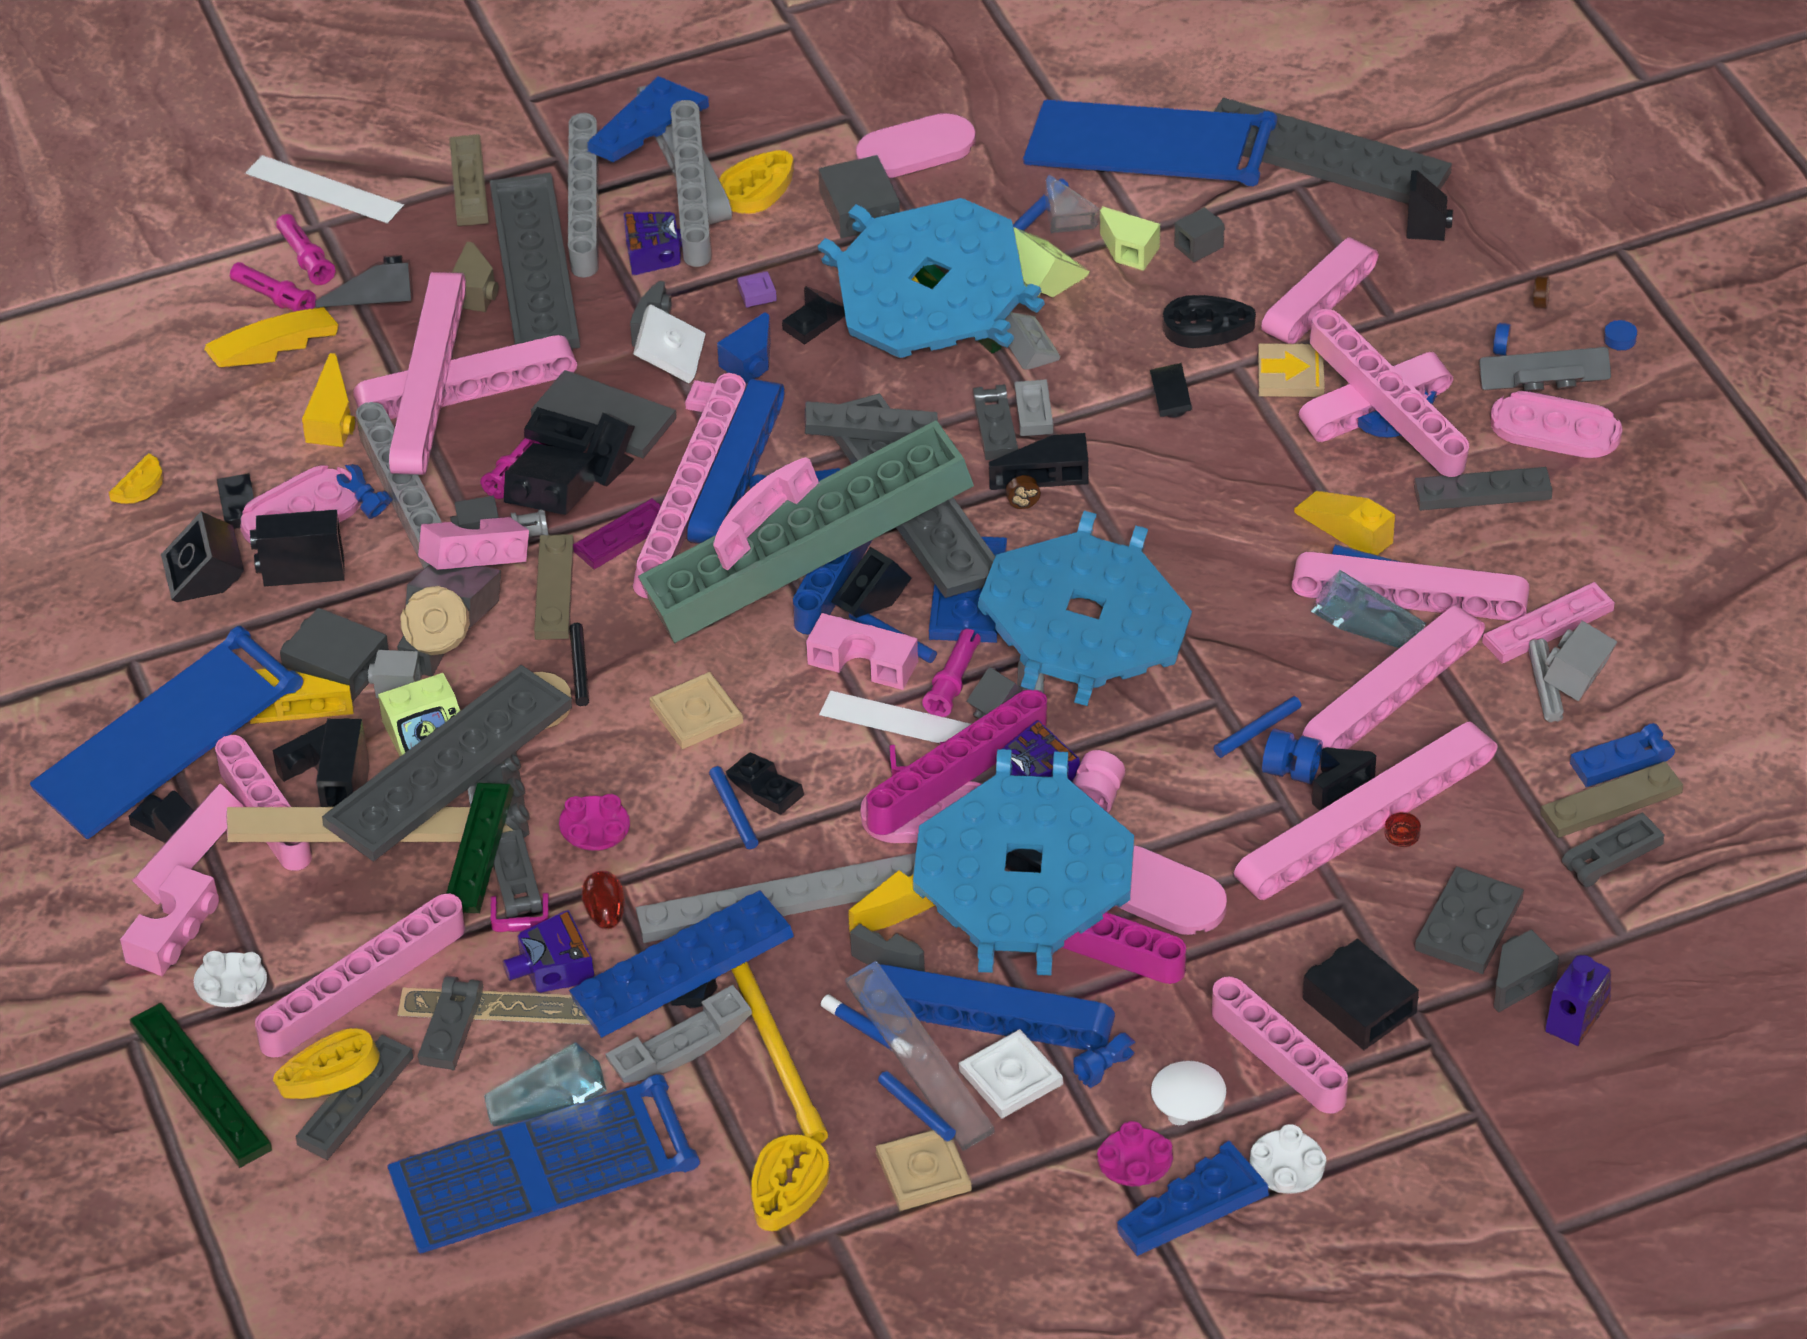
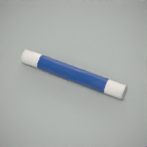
[821,994,915,1060]

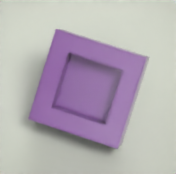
[737,271,777,307]

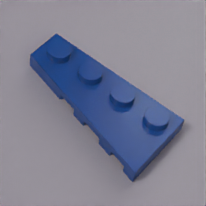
[587,76,709,162]
[1117,1140,1269,1256]

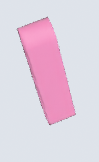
[1261,237,1378,344]
[1299,352,1453,442]
[215,735,312,871]
[1212,977,1348,1114]

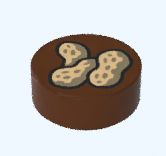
[1533,276,1550,309]
[1006,475,1041,509]

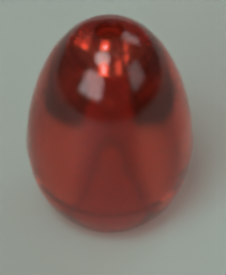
[581,871,625,930]

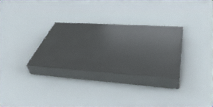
[531,370,676,459]

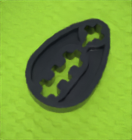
[1163,295,1256,348]

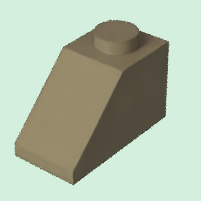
[452,242,498,312]

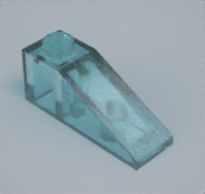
[1311,570,1426,648]
[484,1042,607,1127]

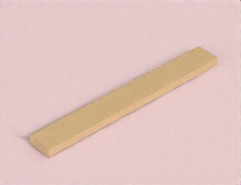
[226,807,513,842]

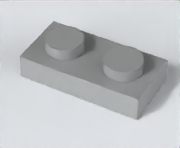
[1015,380,1053,436]

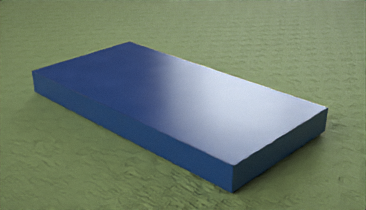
[929,537,1007,643]

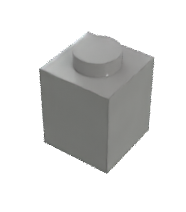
[368,650,422,698]

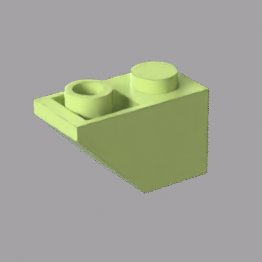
[1100,207,1160,271]

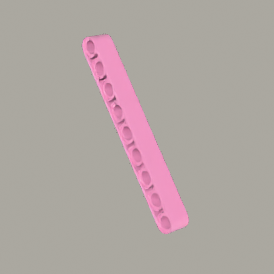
[389,272,466,475]
[633,373,746,598]
[1234,722,1498,900]

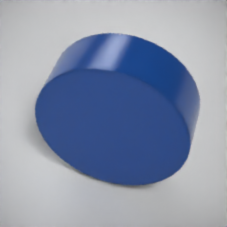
[1604,320,1637,351]

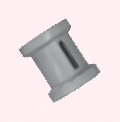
[511,510,548,537]

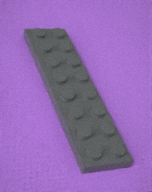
[1214,97,1452,204]
[490,173,580,349]
[833,393,995,598]
[322,665,572,862]

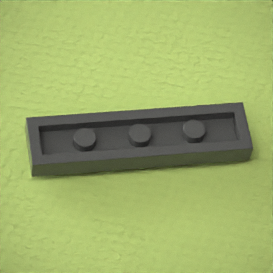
[804,401,938,441]
[1414,467,1552,511]
[295,1035,413,1160]

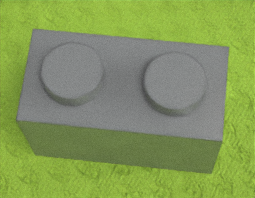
[1543,621,1618,701]

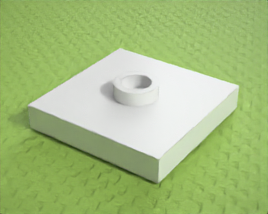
[633,304,706,383]
[959,1029,1063,1118]

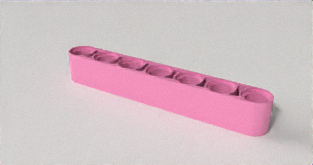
[1310,309,1469,477]
[353,335,577,419]
[1292,552,1530,621]
[1302,605,1485,749]
[255,894,465,1058]

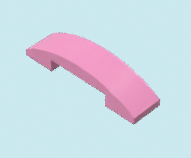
[713,457,819,571]

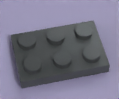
[1415,866,1524,974]

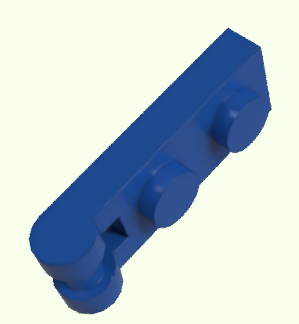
[1570,723,1675,788]

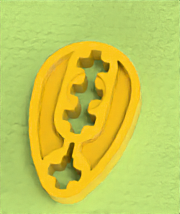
[719,150,794,214]
[273,1028,380,1099]
[751,1135,830,1231]

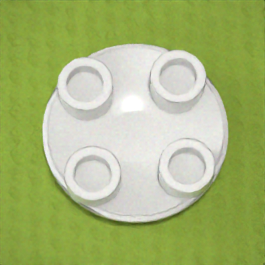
[194,951,267,1007]
[1151,1061,1226,1125]
[1250,1125,1326,1194]

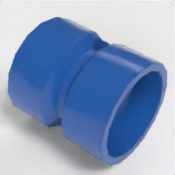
[1262,728,1323,784]

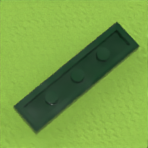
[446,783,514,914]

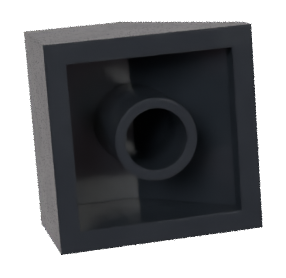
[161,511,244,602]

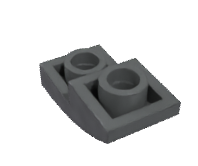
[630,281,672,347]
[850,924,925,972]

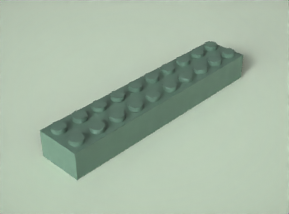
[638,420,974,643]

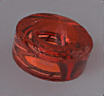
[1385,812,1421,847]

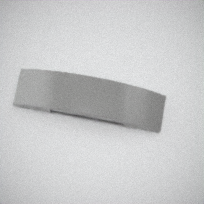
[605,985,752,1083]

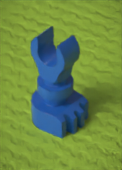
[336,464,393,519]
[1073,1033,1136,1088]

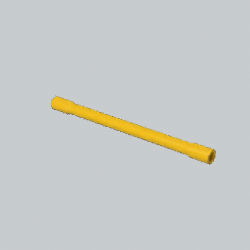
[731,962,828,1144]

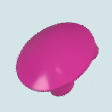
[559,794,630,851]
[1097,1121,1173,1186]

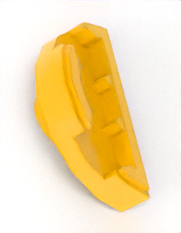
[109,453,163,504]

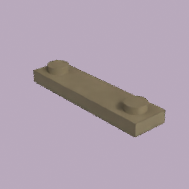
[449,134,489,226]
[534,534,574,640]
[1540,761,1683,838]

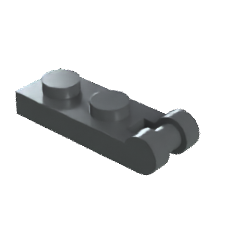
[973,384,1018,461]
[1562,812,1665,887]
[493,829,542,919]
[418,975,483,1070]

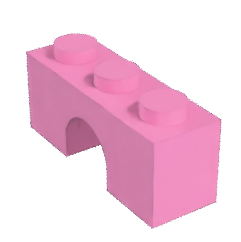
[418,517,529,570]
[806,613,918,690]
[120,864,219,976]

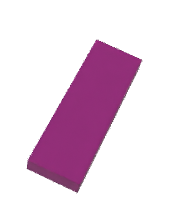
[573,498,661,570]

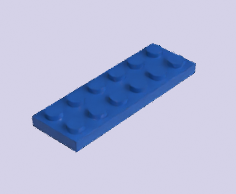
[569,890,794,1038]

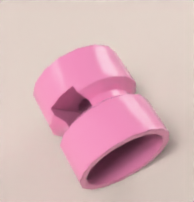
[1072,750,1125,813]

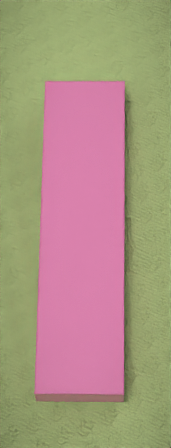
[1482,582,1615,664]
[132,783,244,905]

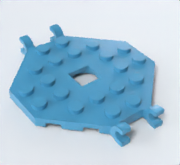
[817,198,1045,358]
[977,510,1192,706]
[913,749,1134,975]

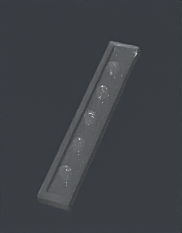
[845,961,995,1151]

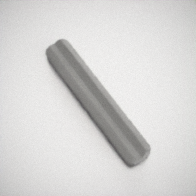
[1528,638,1564,722]

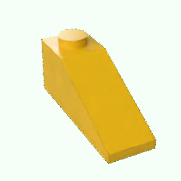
[302,353,355,447]
[1294,491,1395,556]
[250,669,354,724]

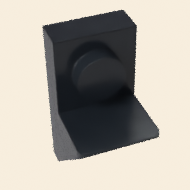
[782,286,845,345]
[524,407,597,452]
[587,413,635,486]
[217,473,254,529]
[272,723,326,782]
[1312,748,1377,810]
[128,790,194,843]

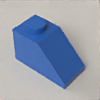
[717,312,771,384]

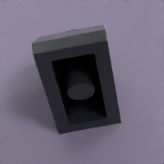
[1407,170,1453,241]
[831,547,912,618]

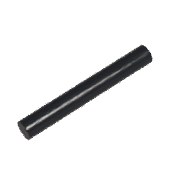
[569,623,589,706]

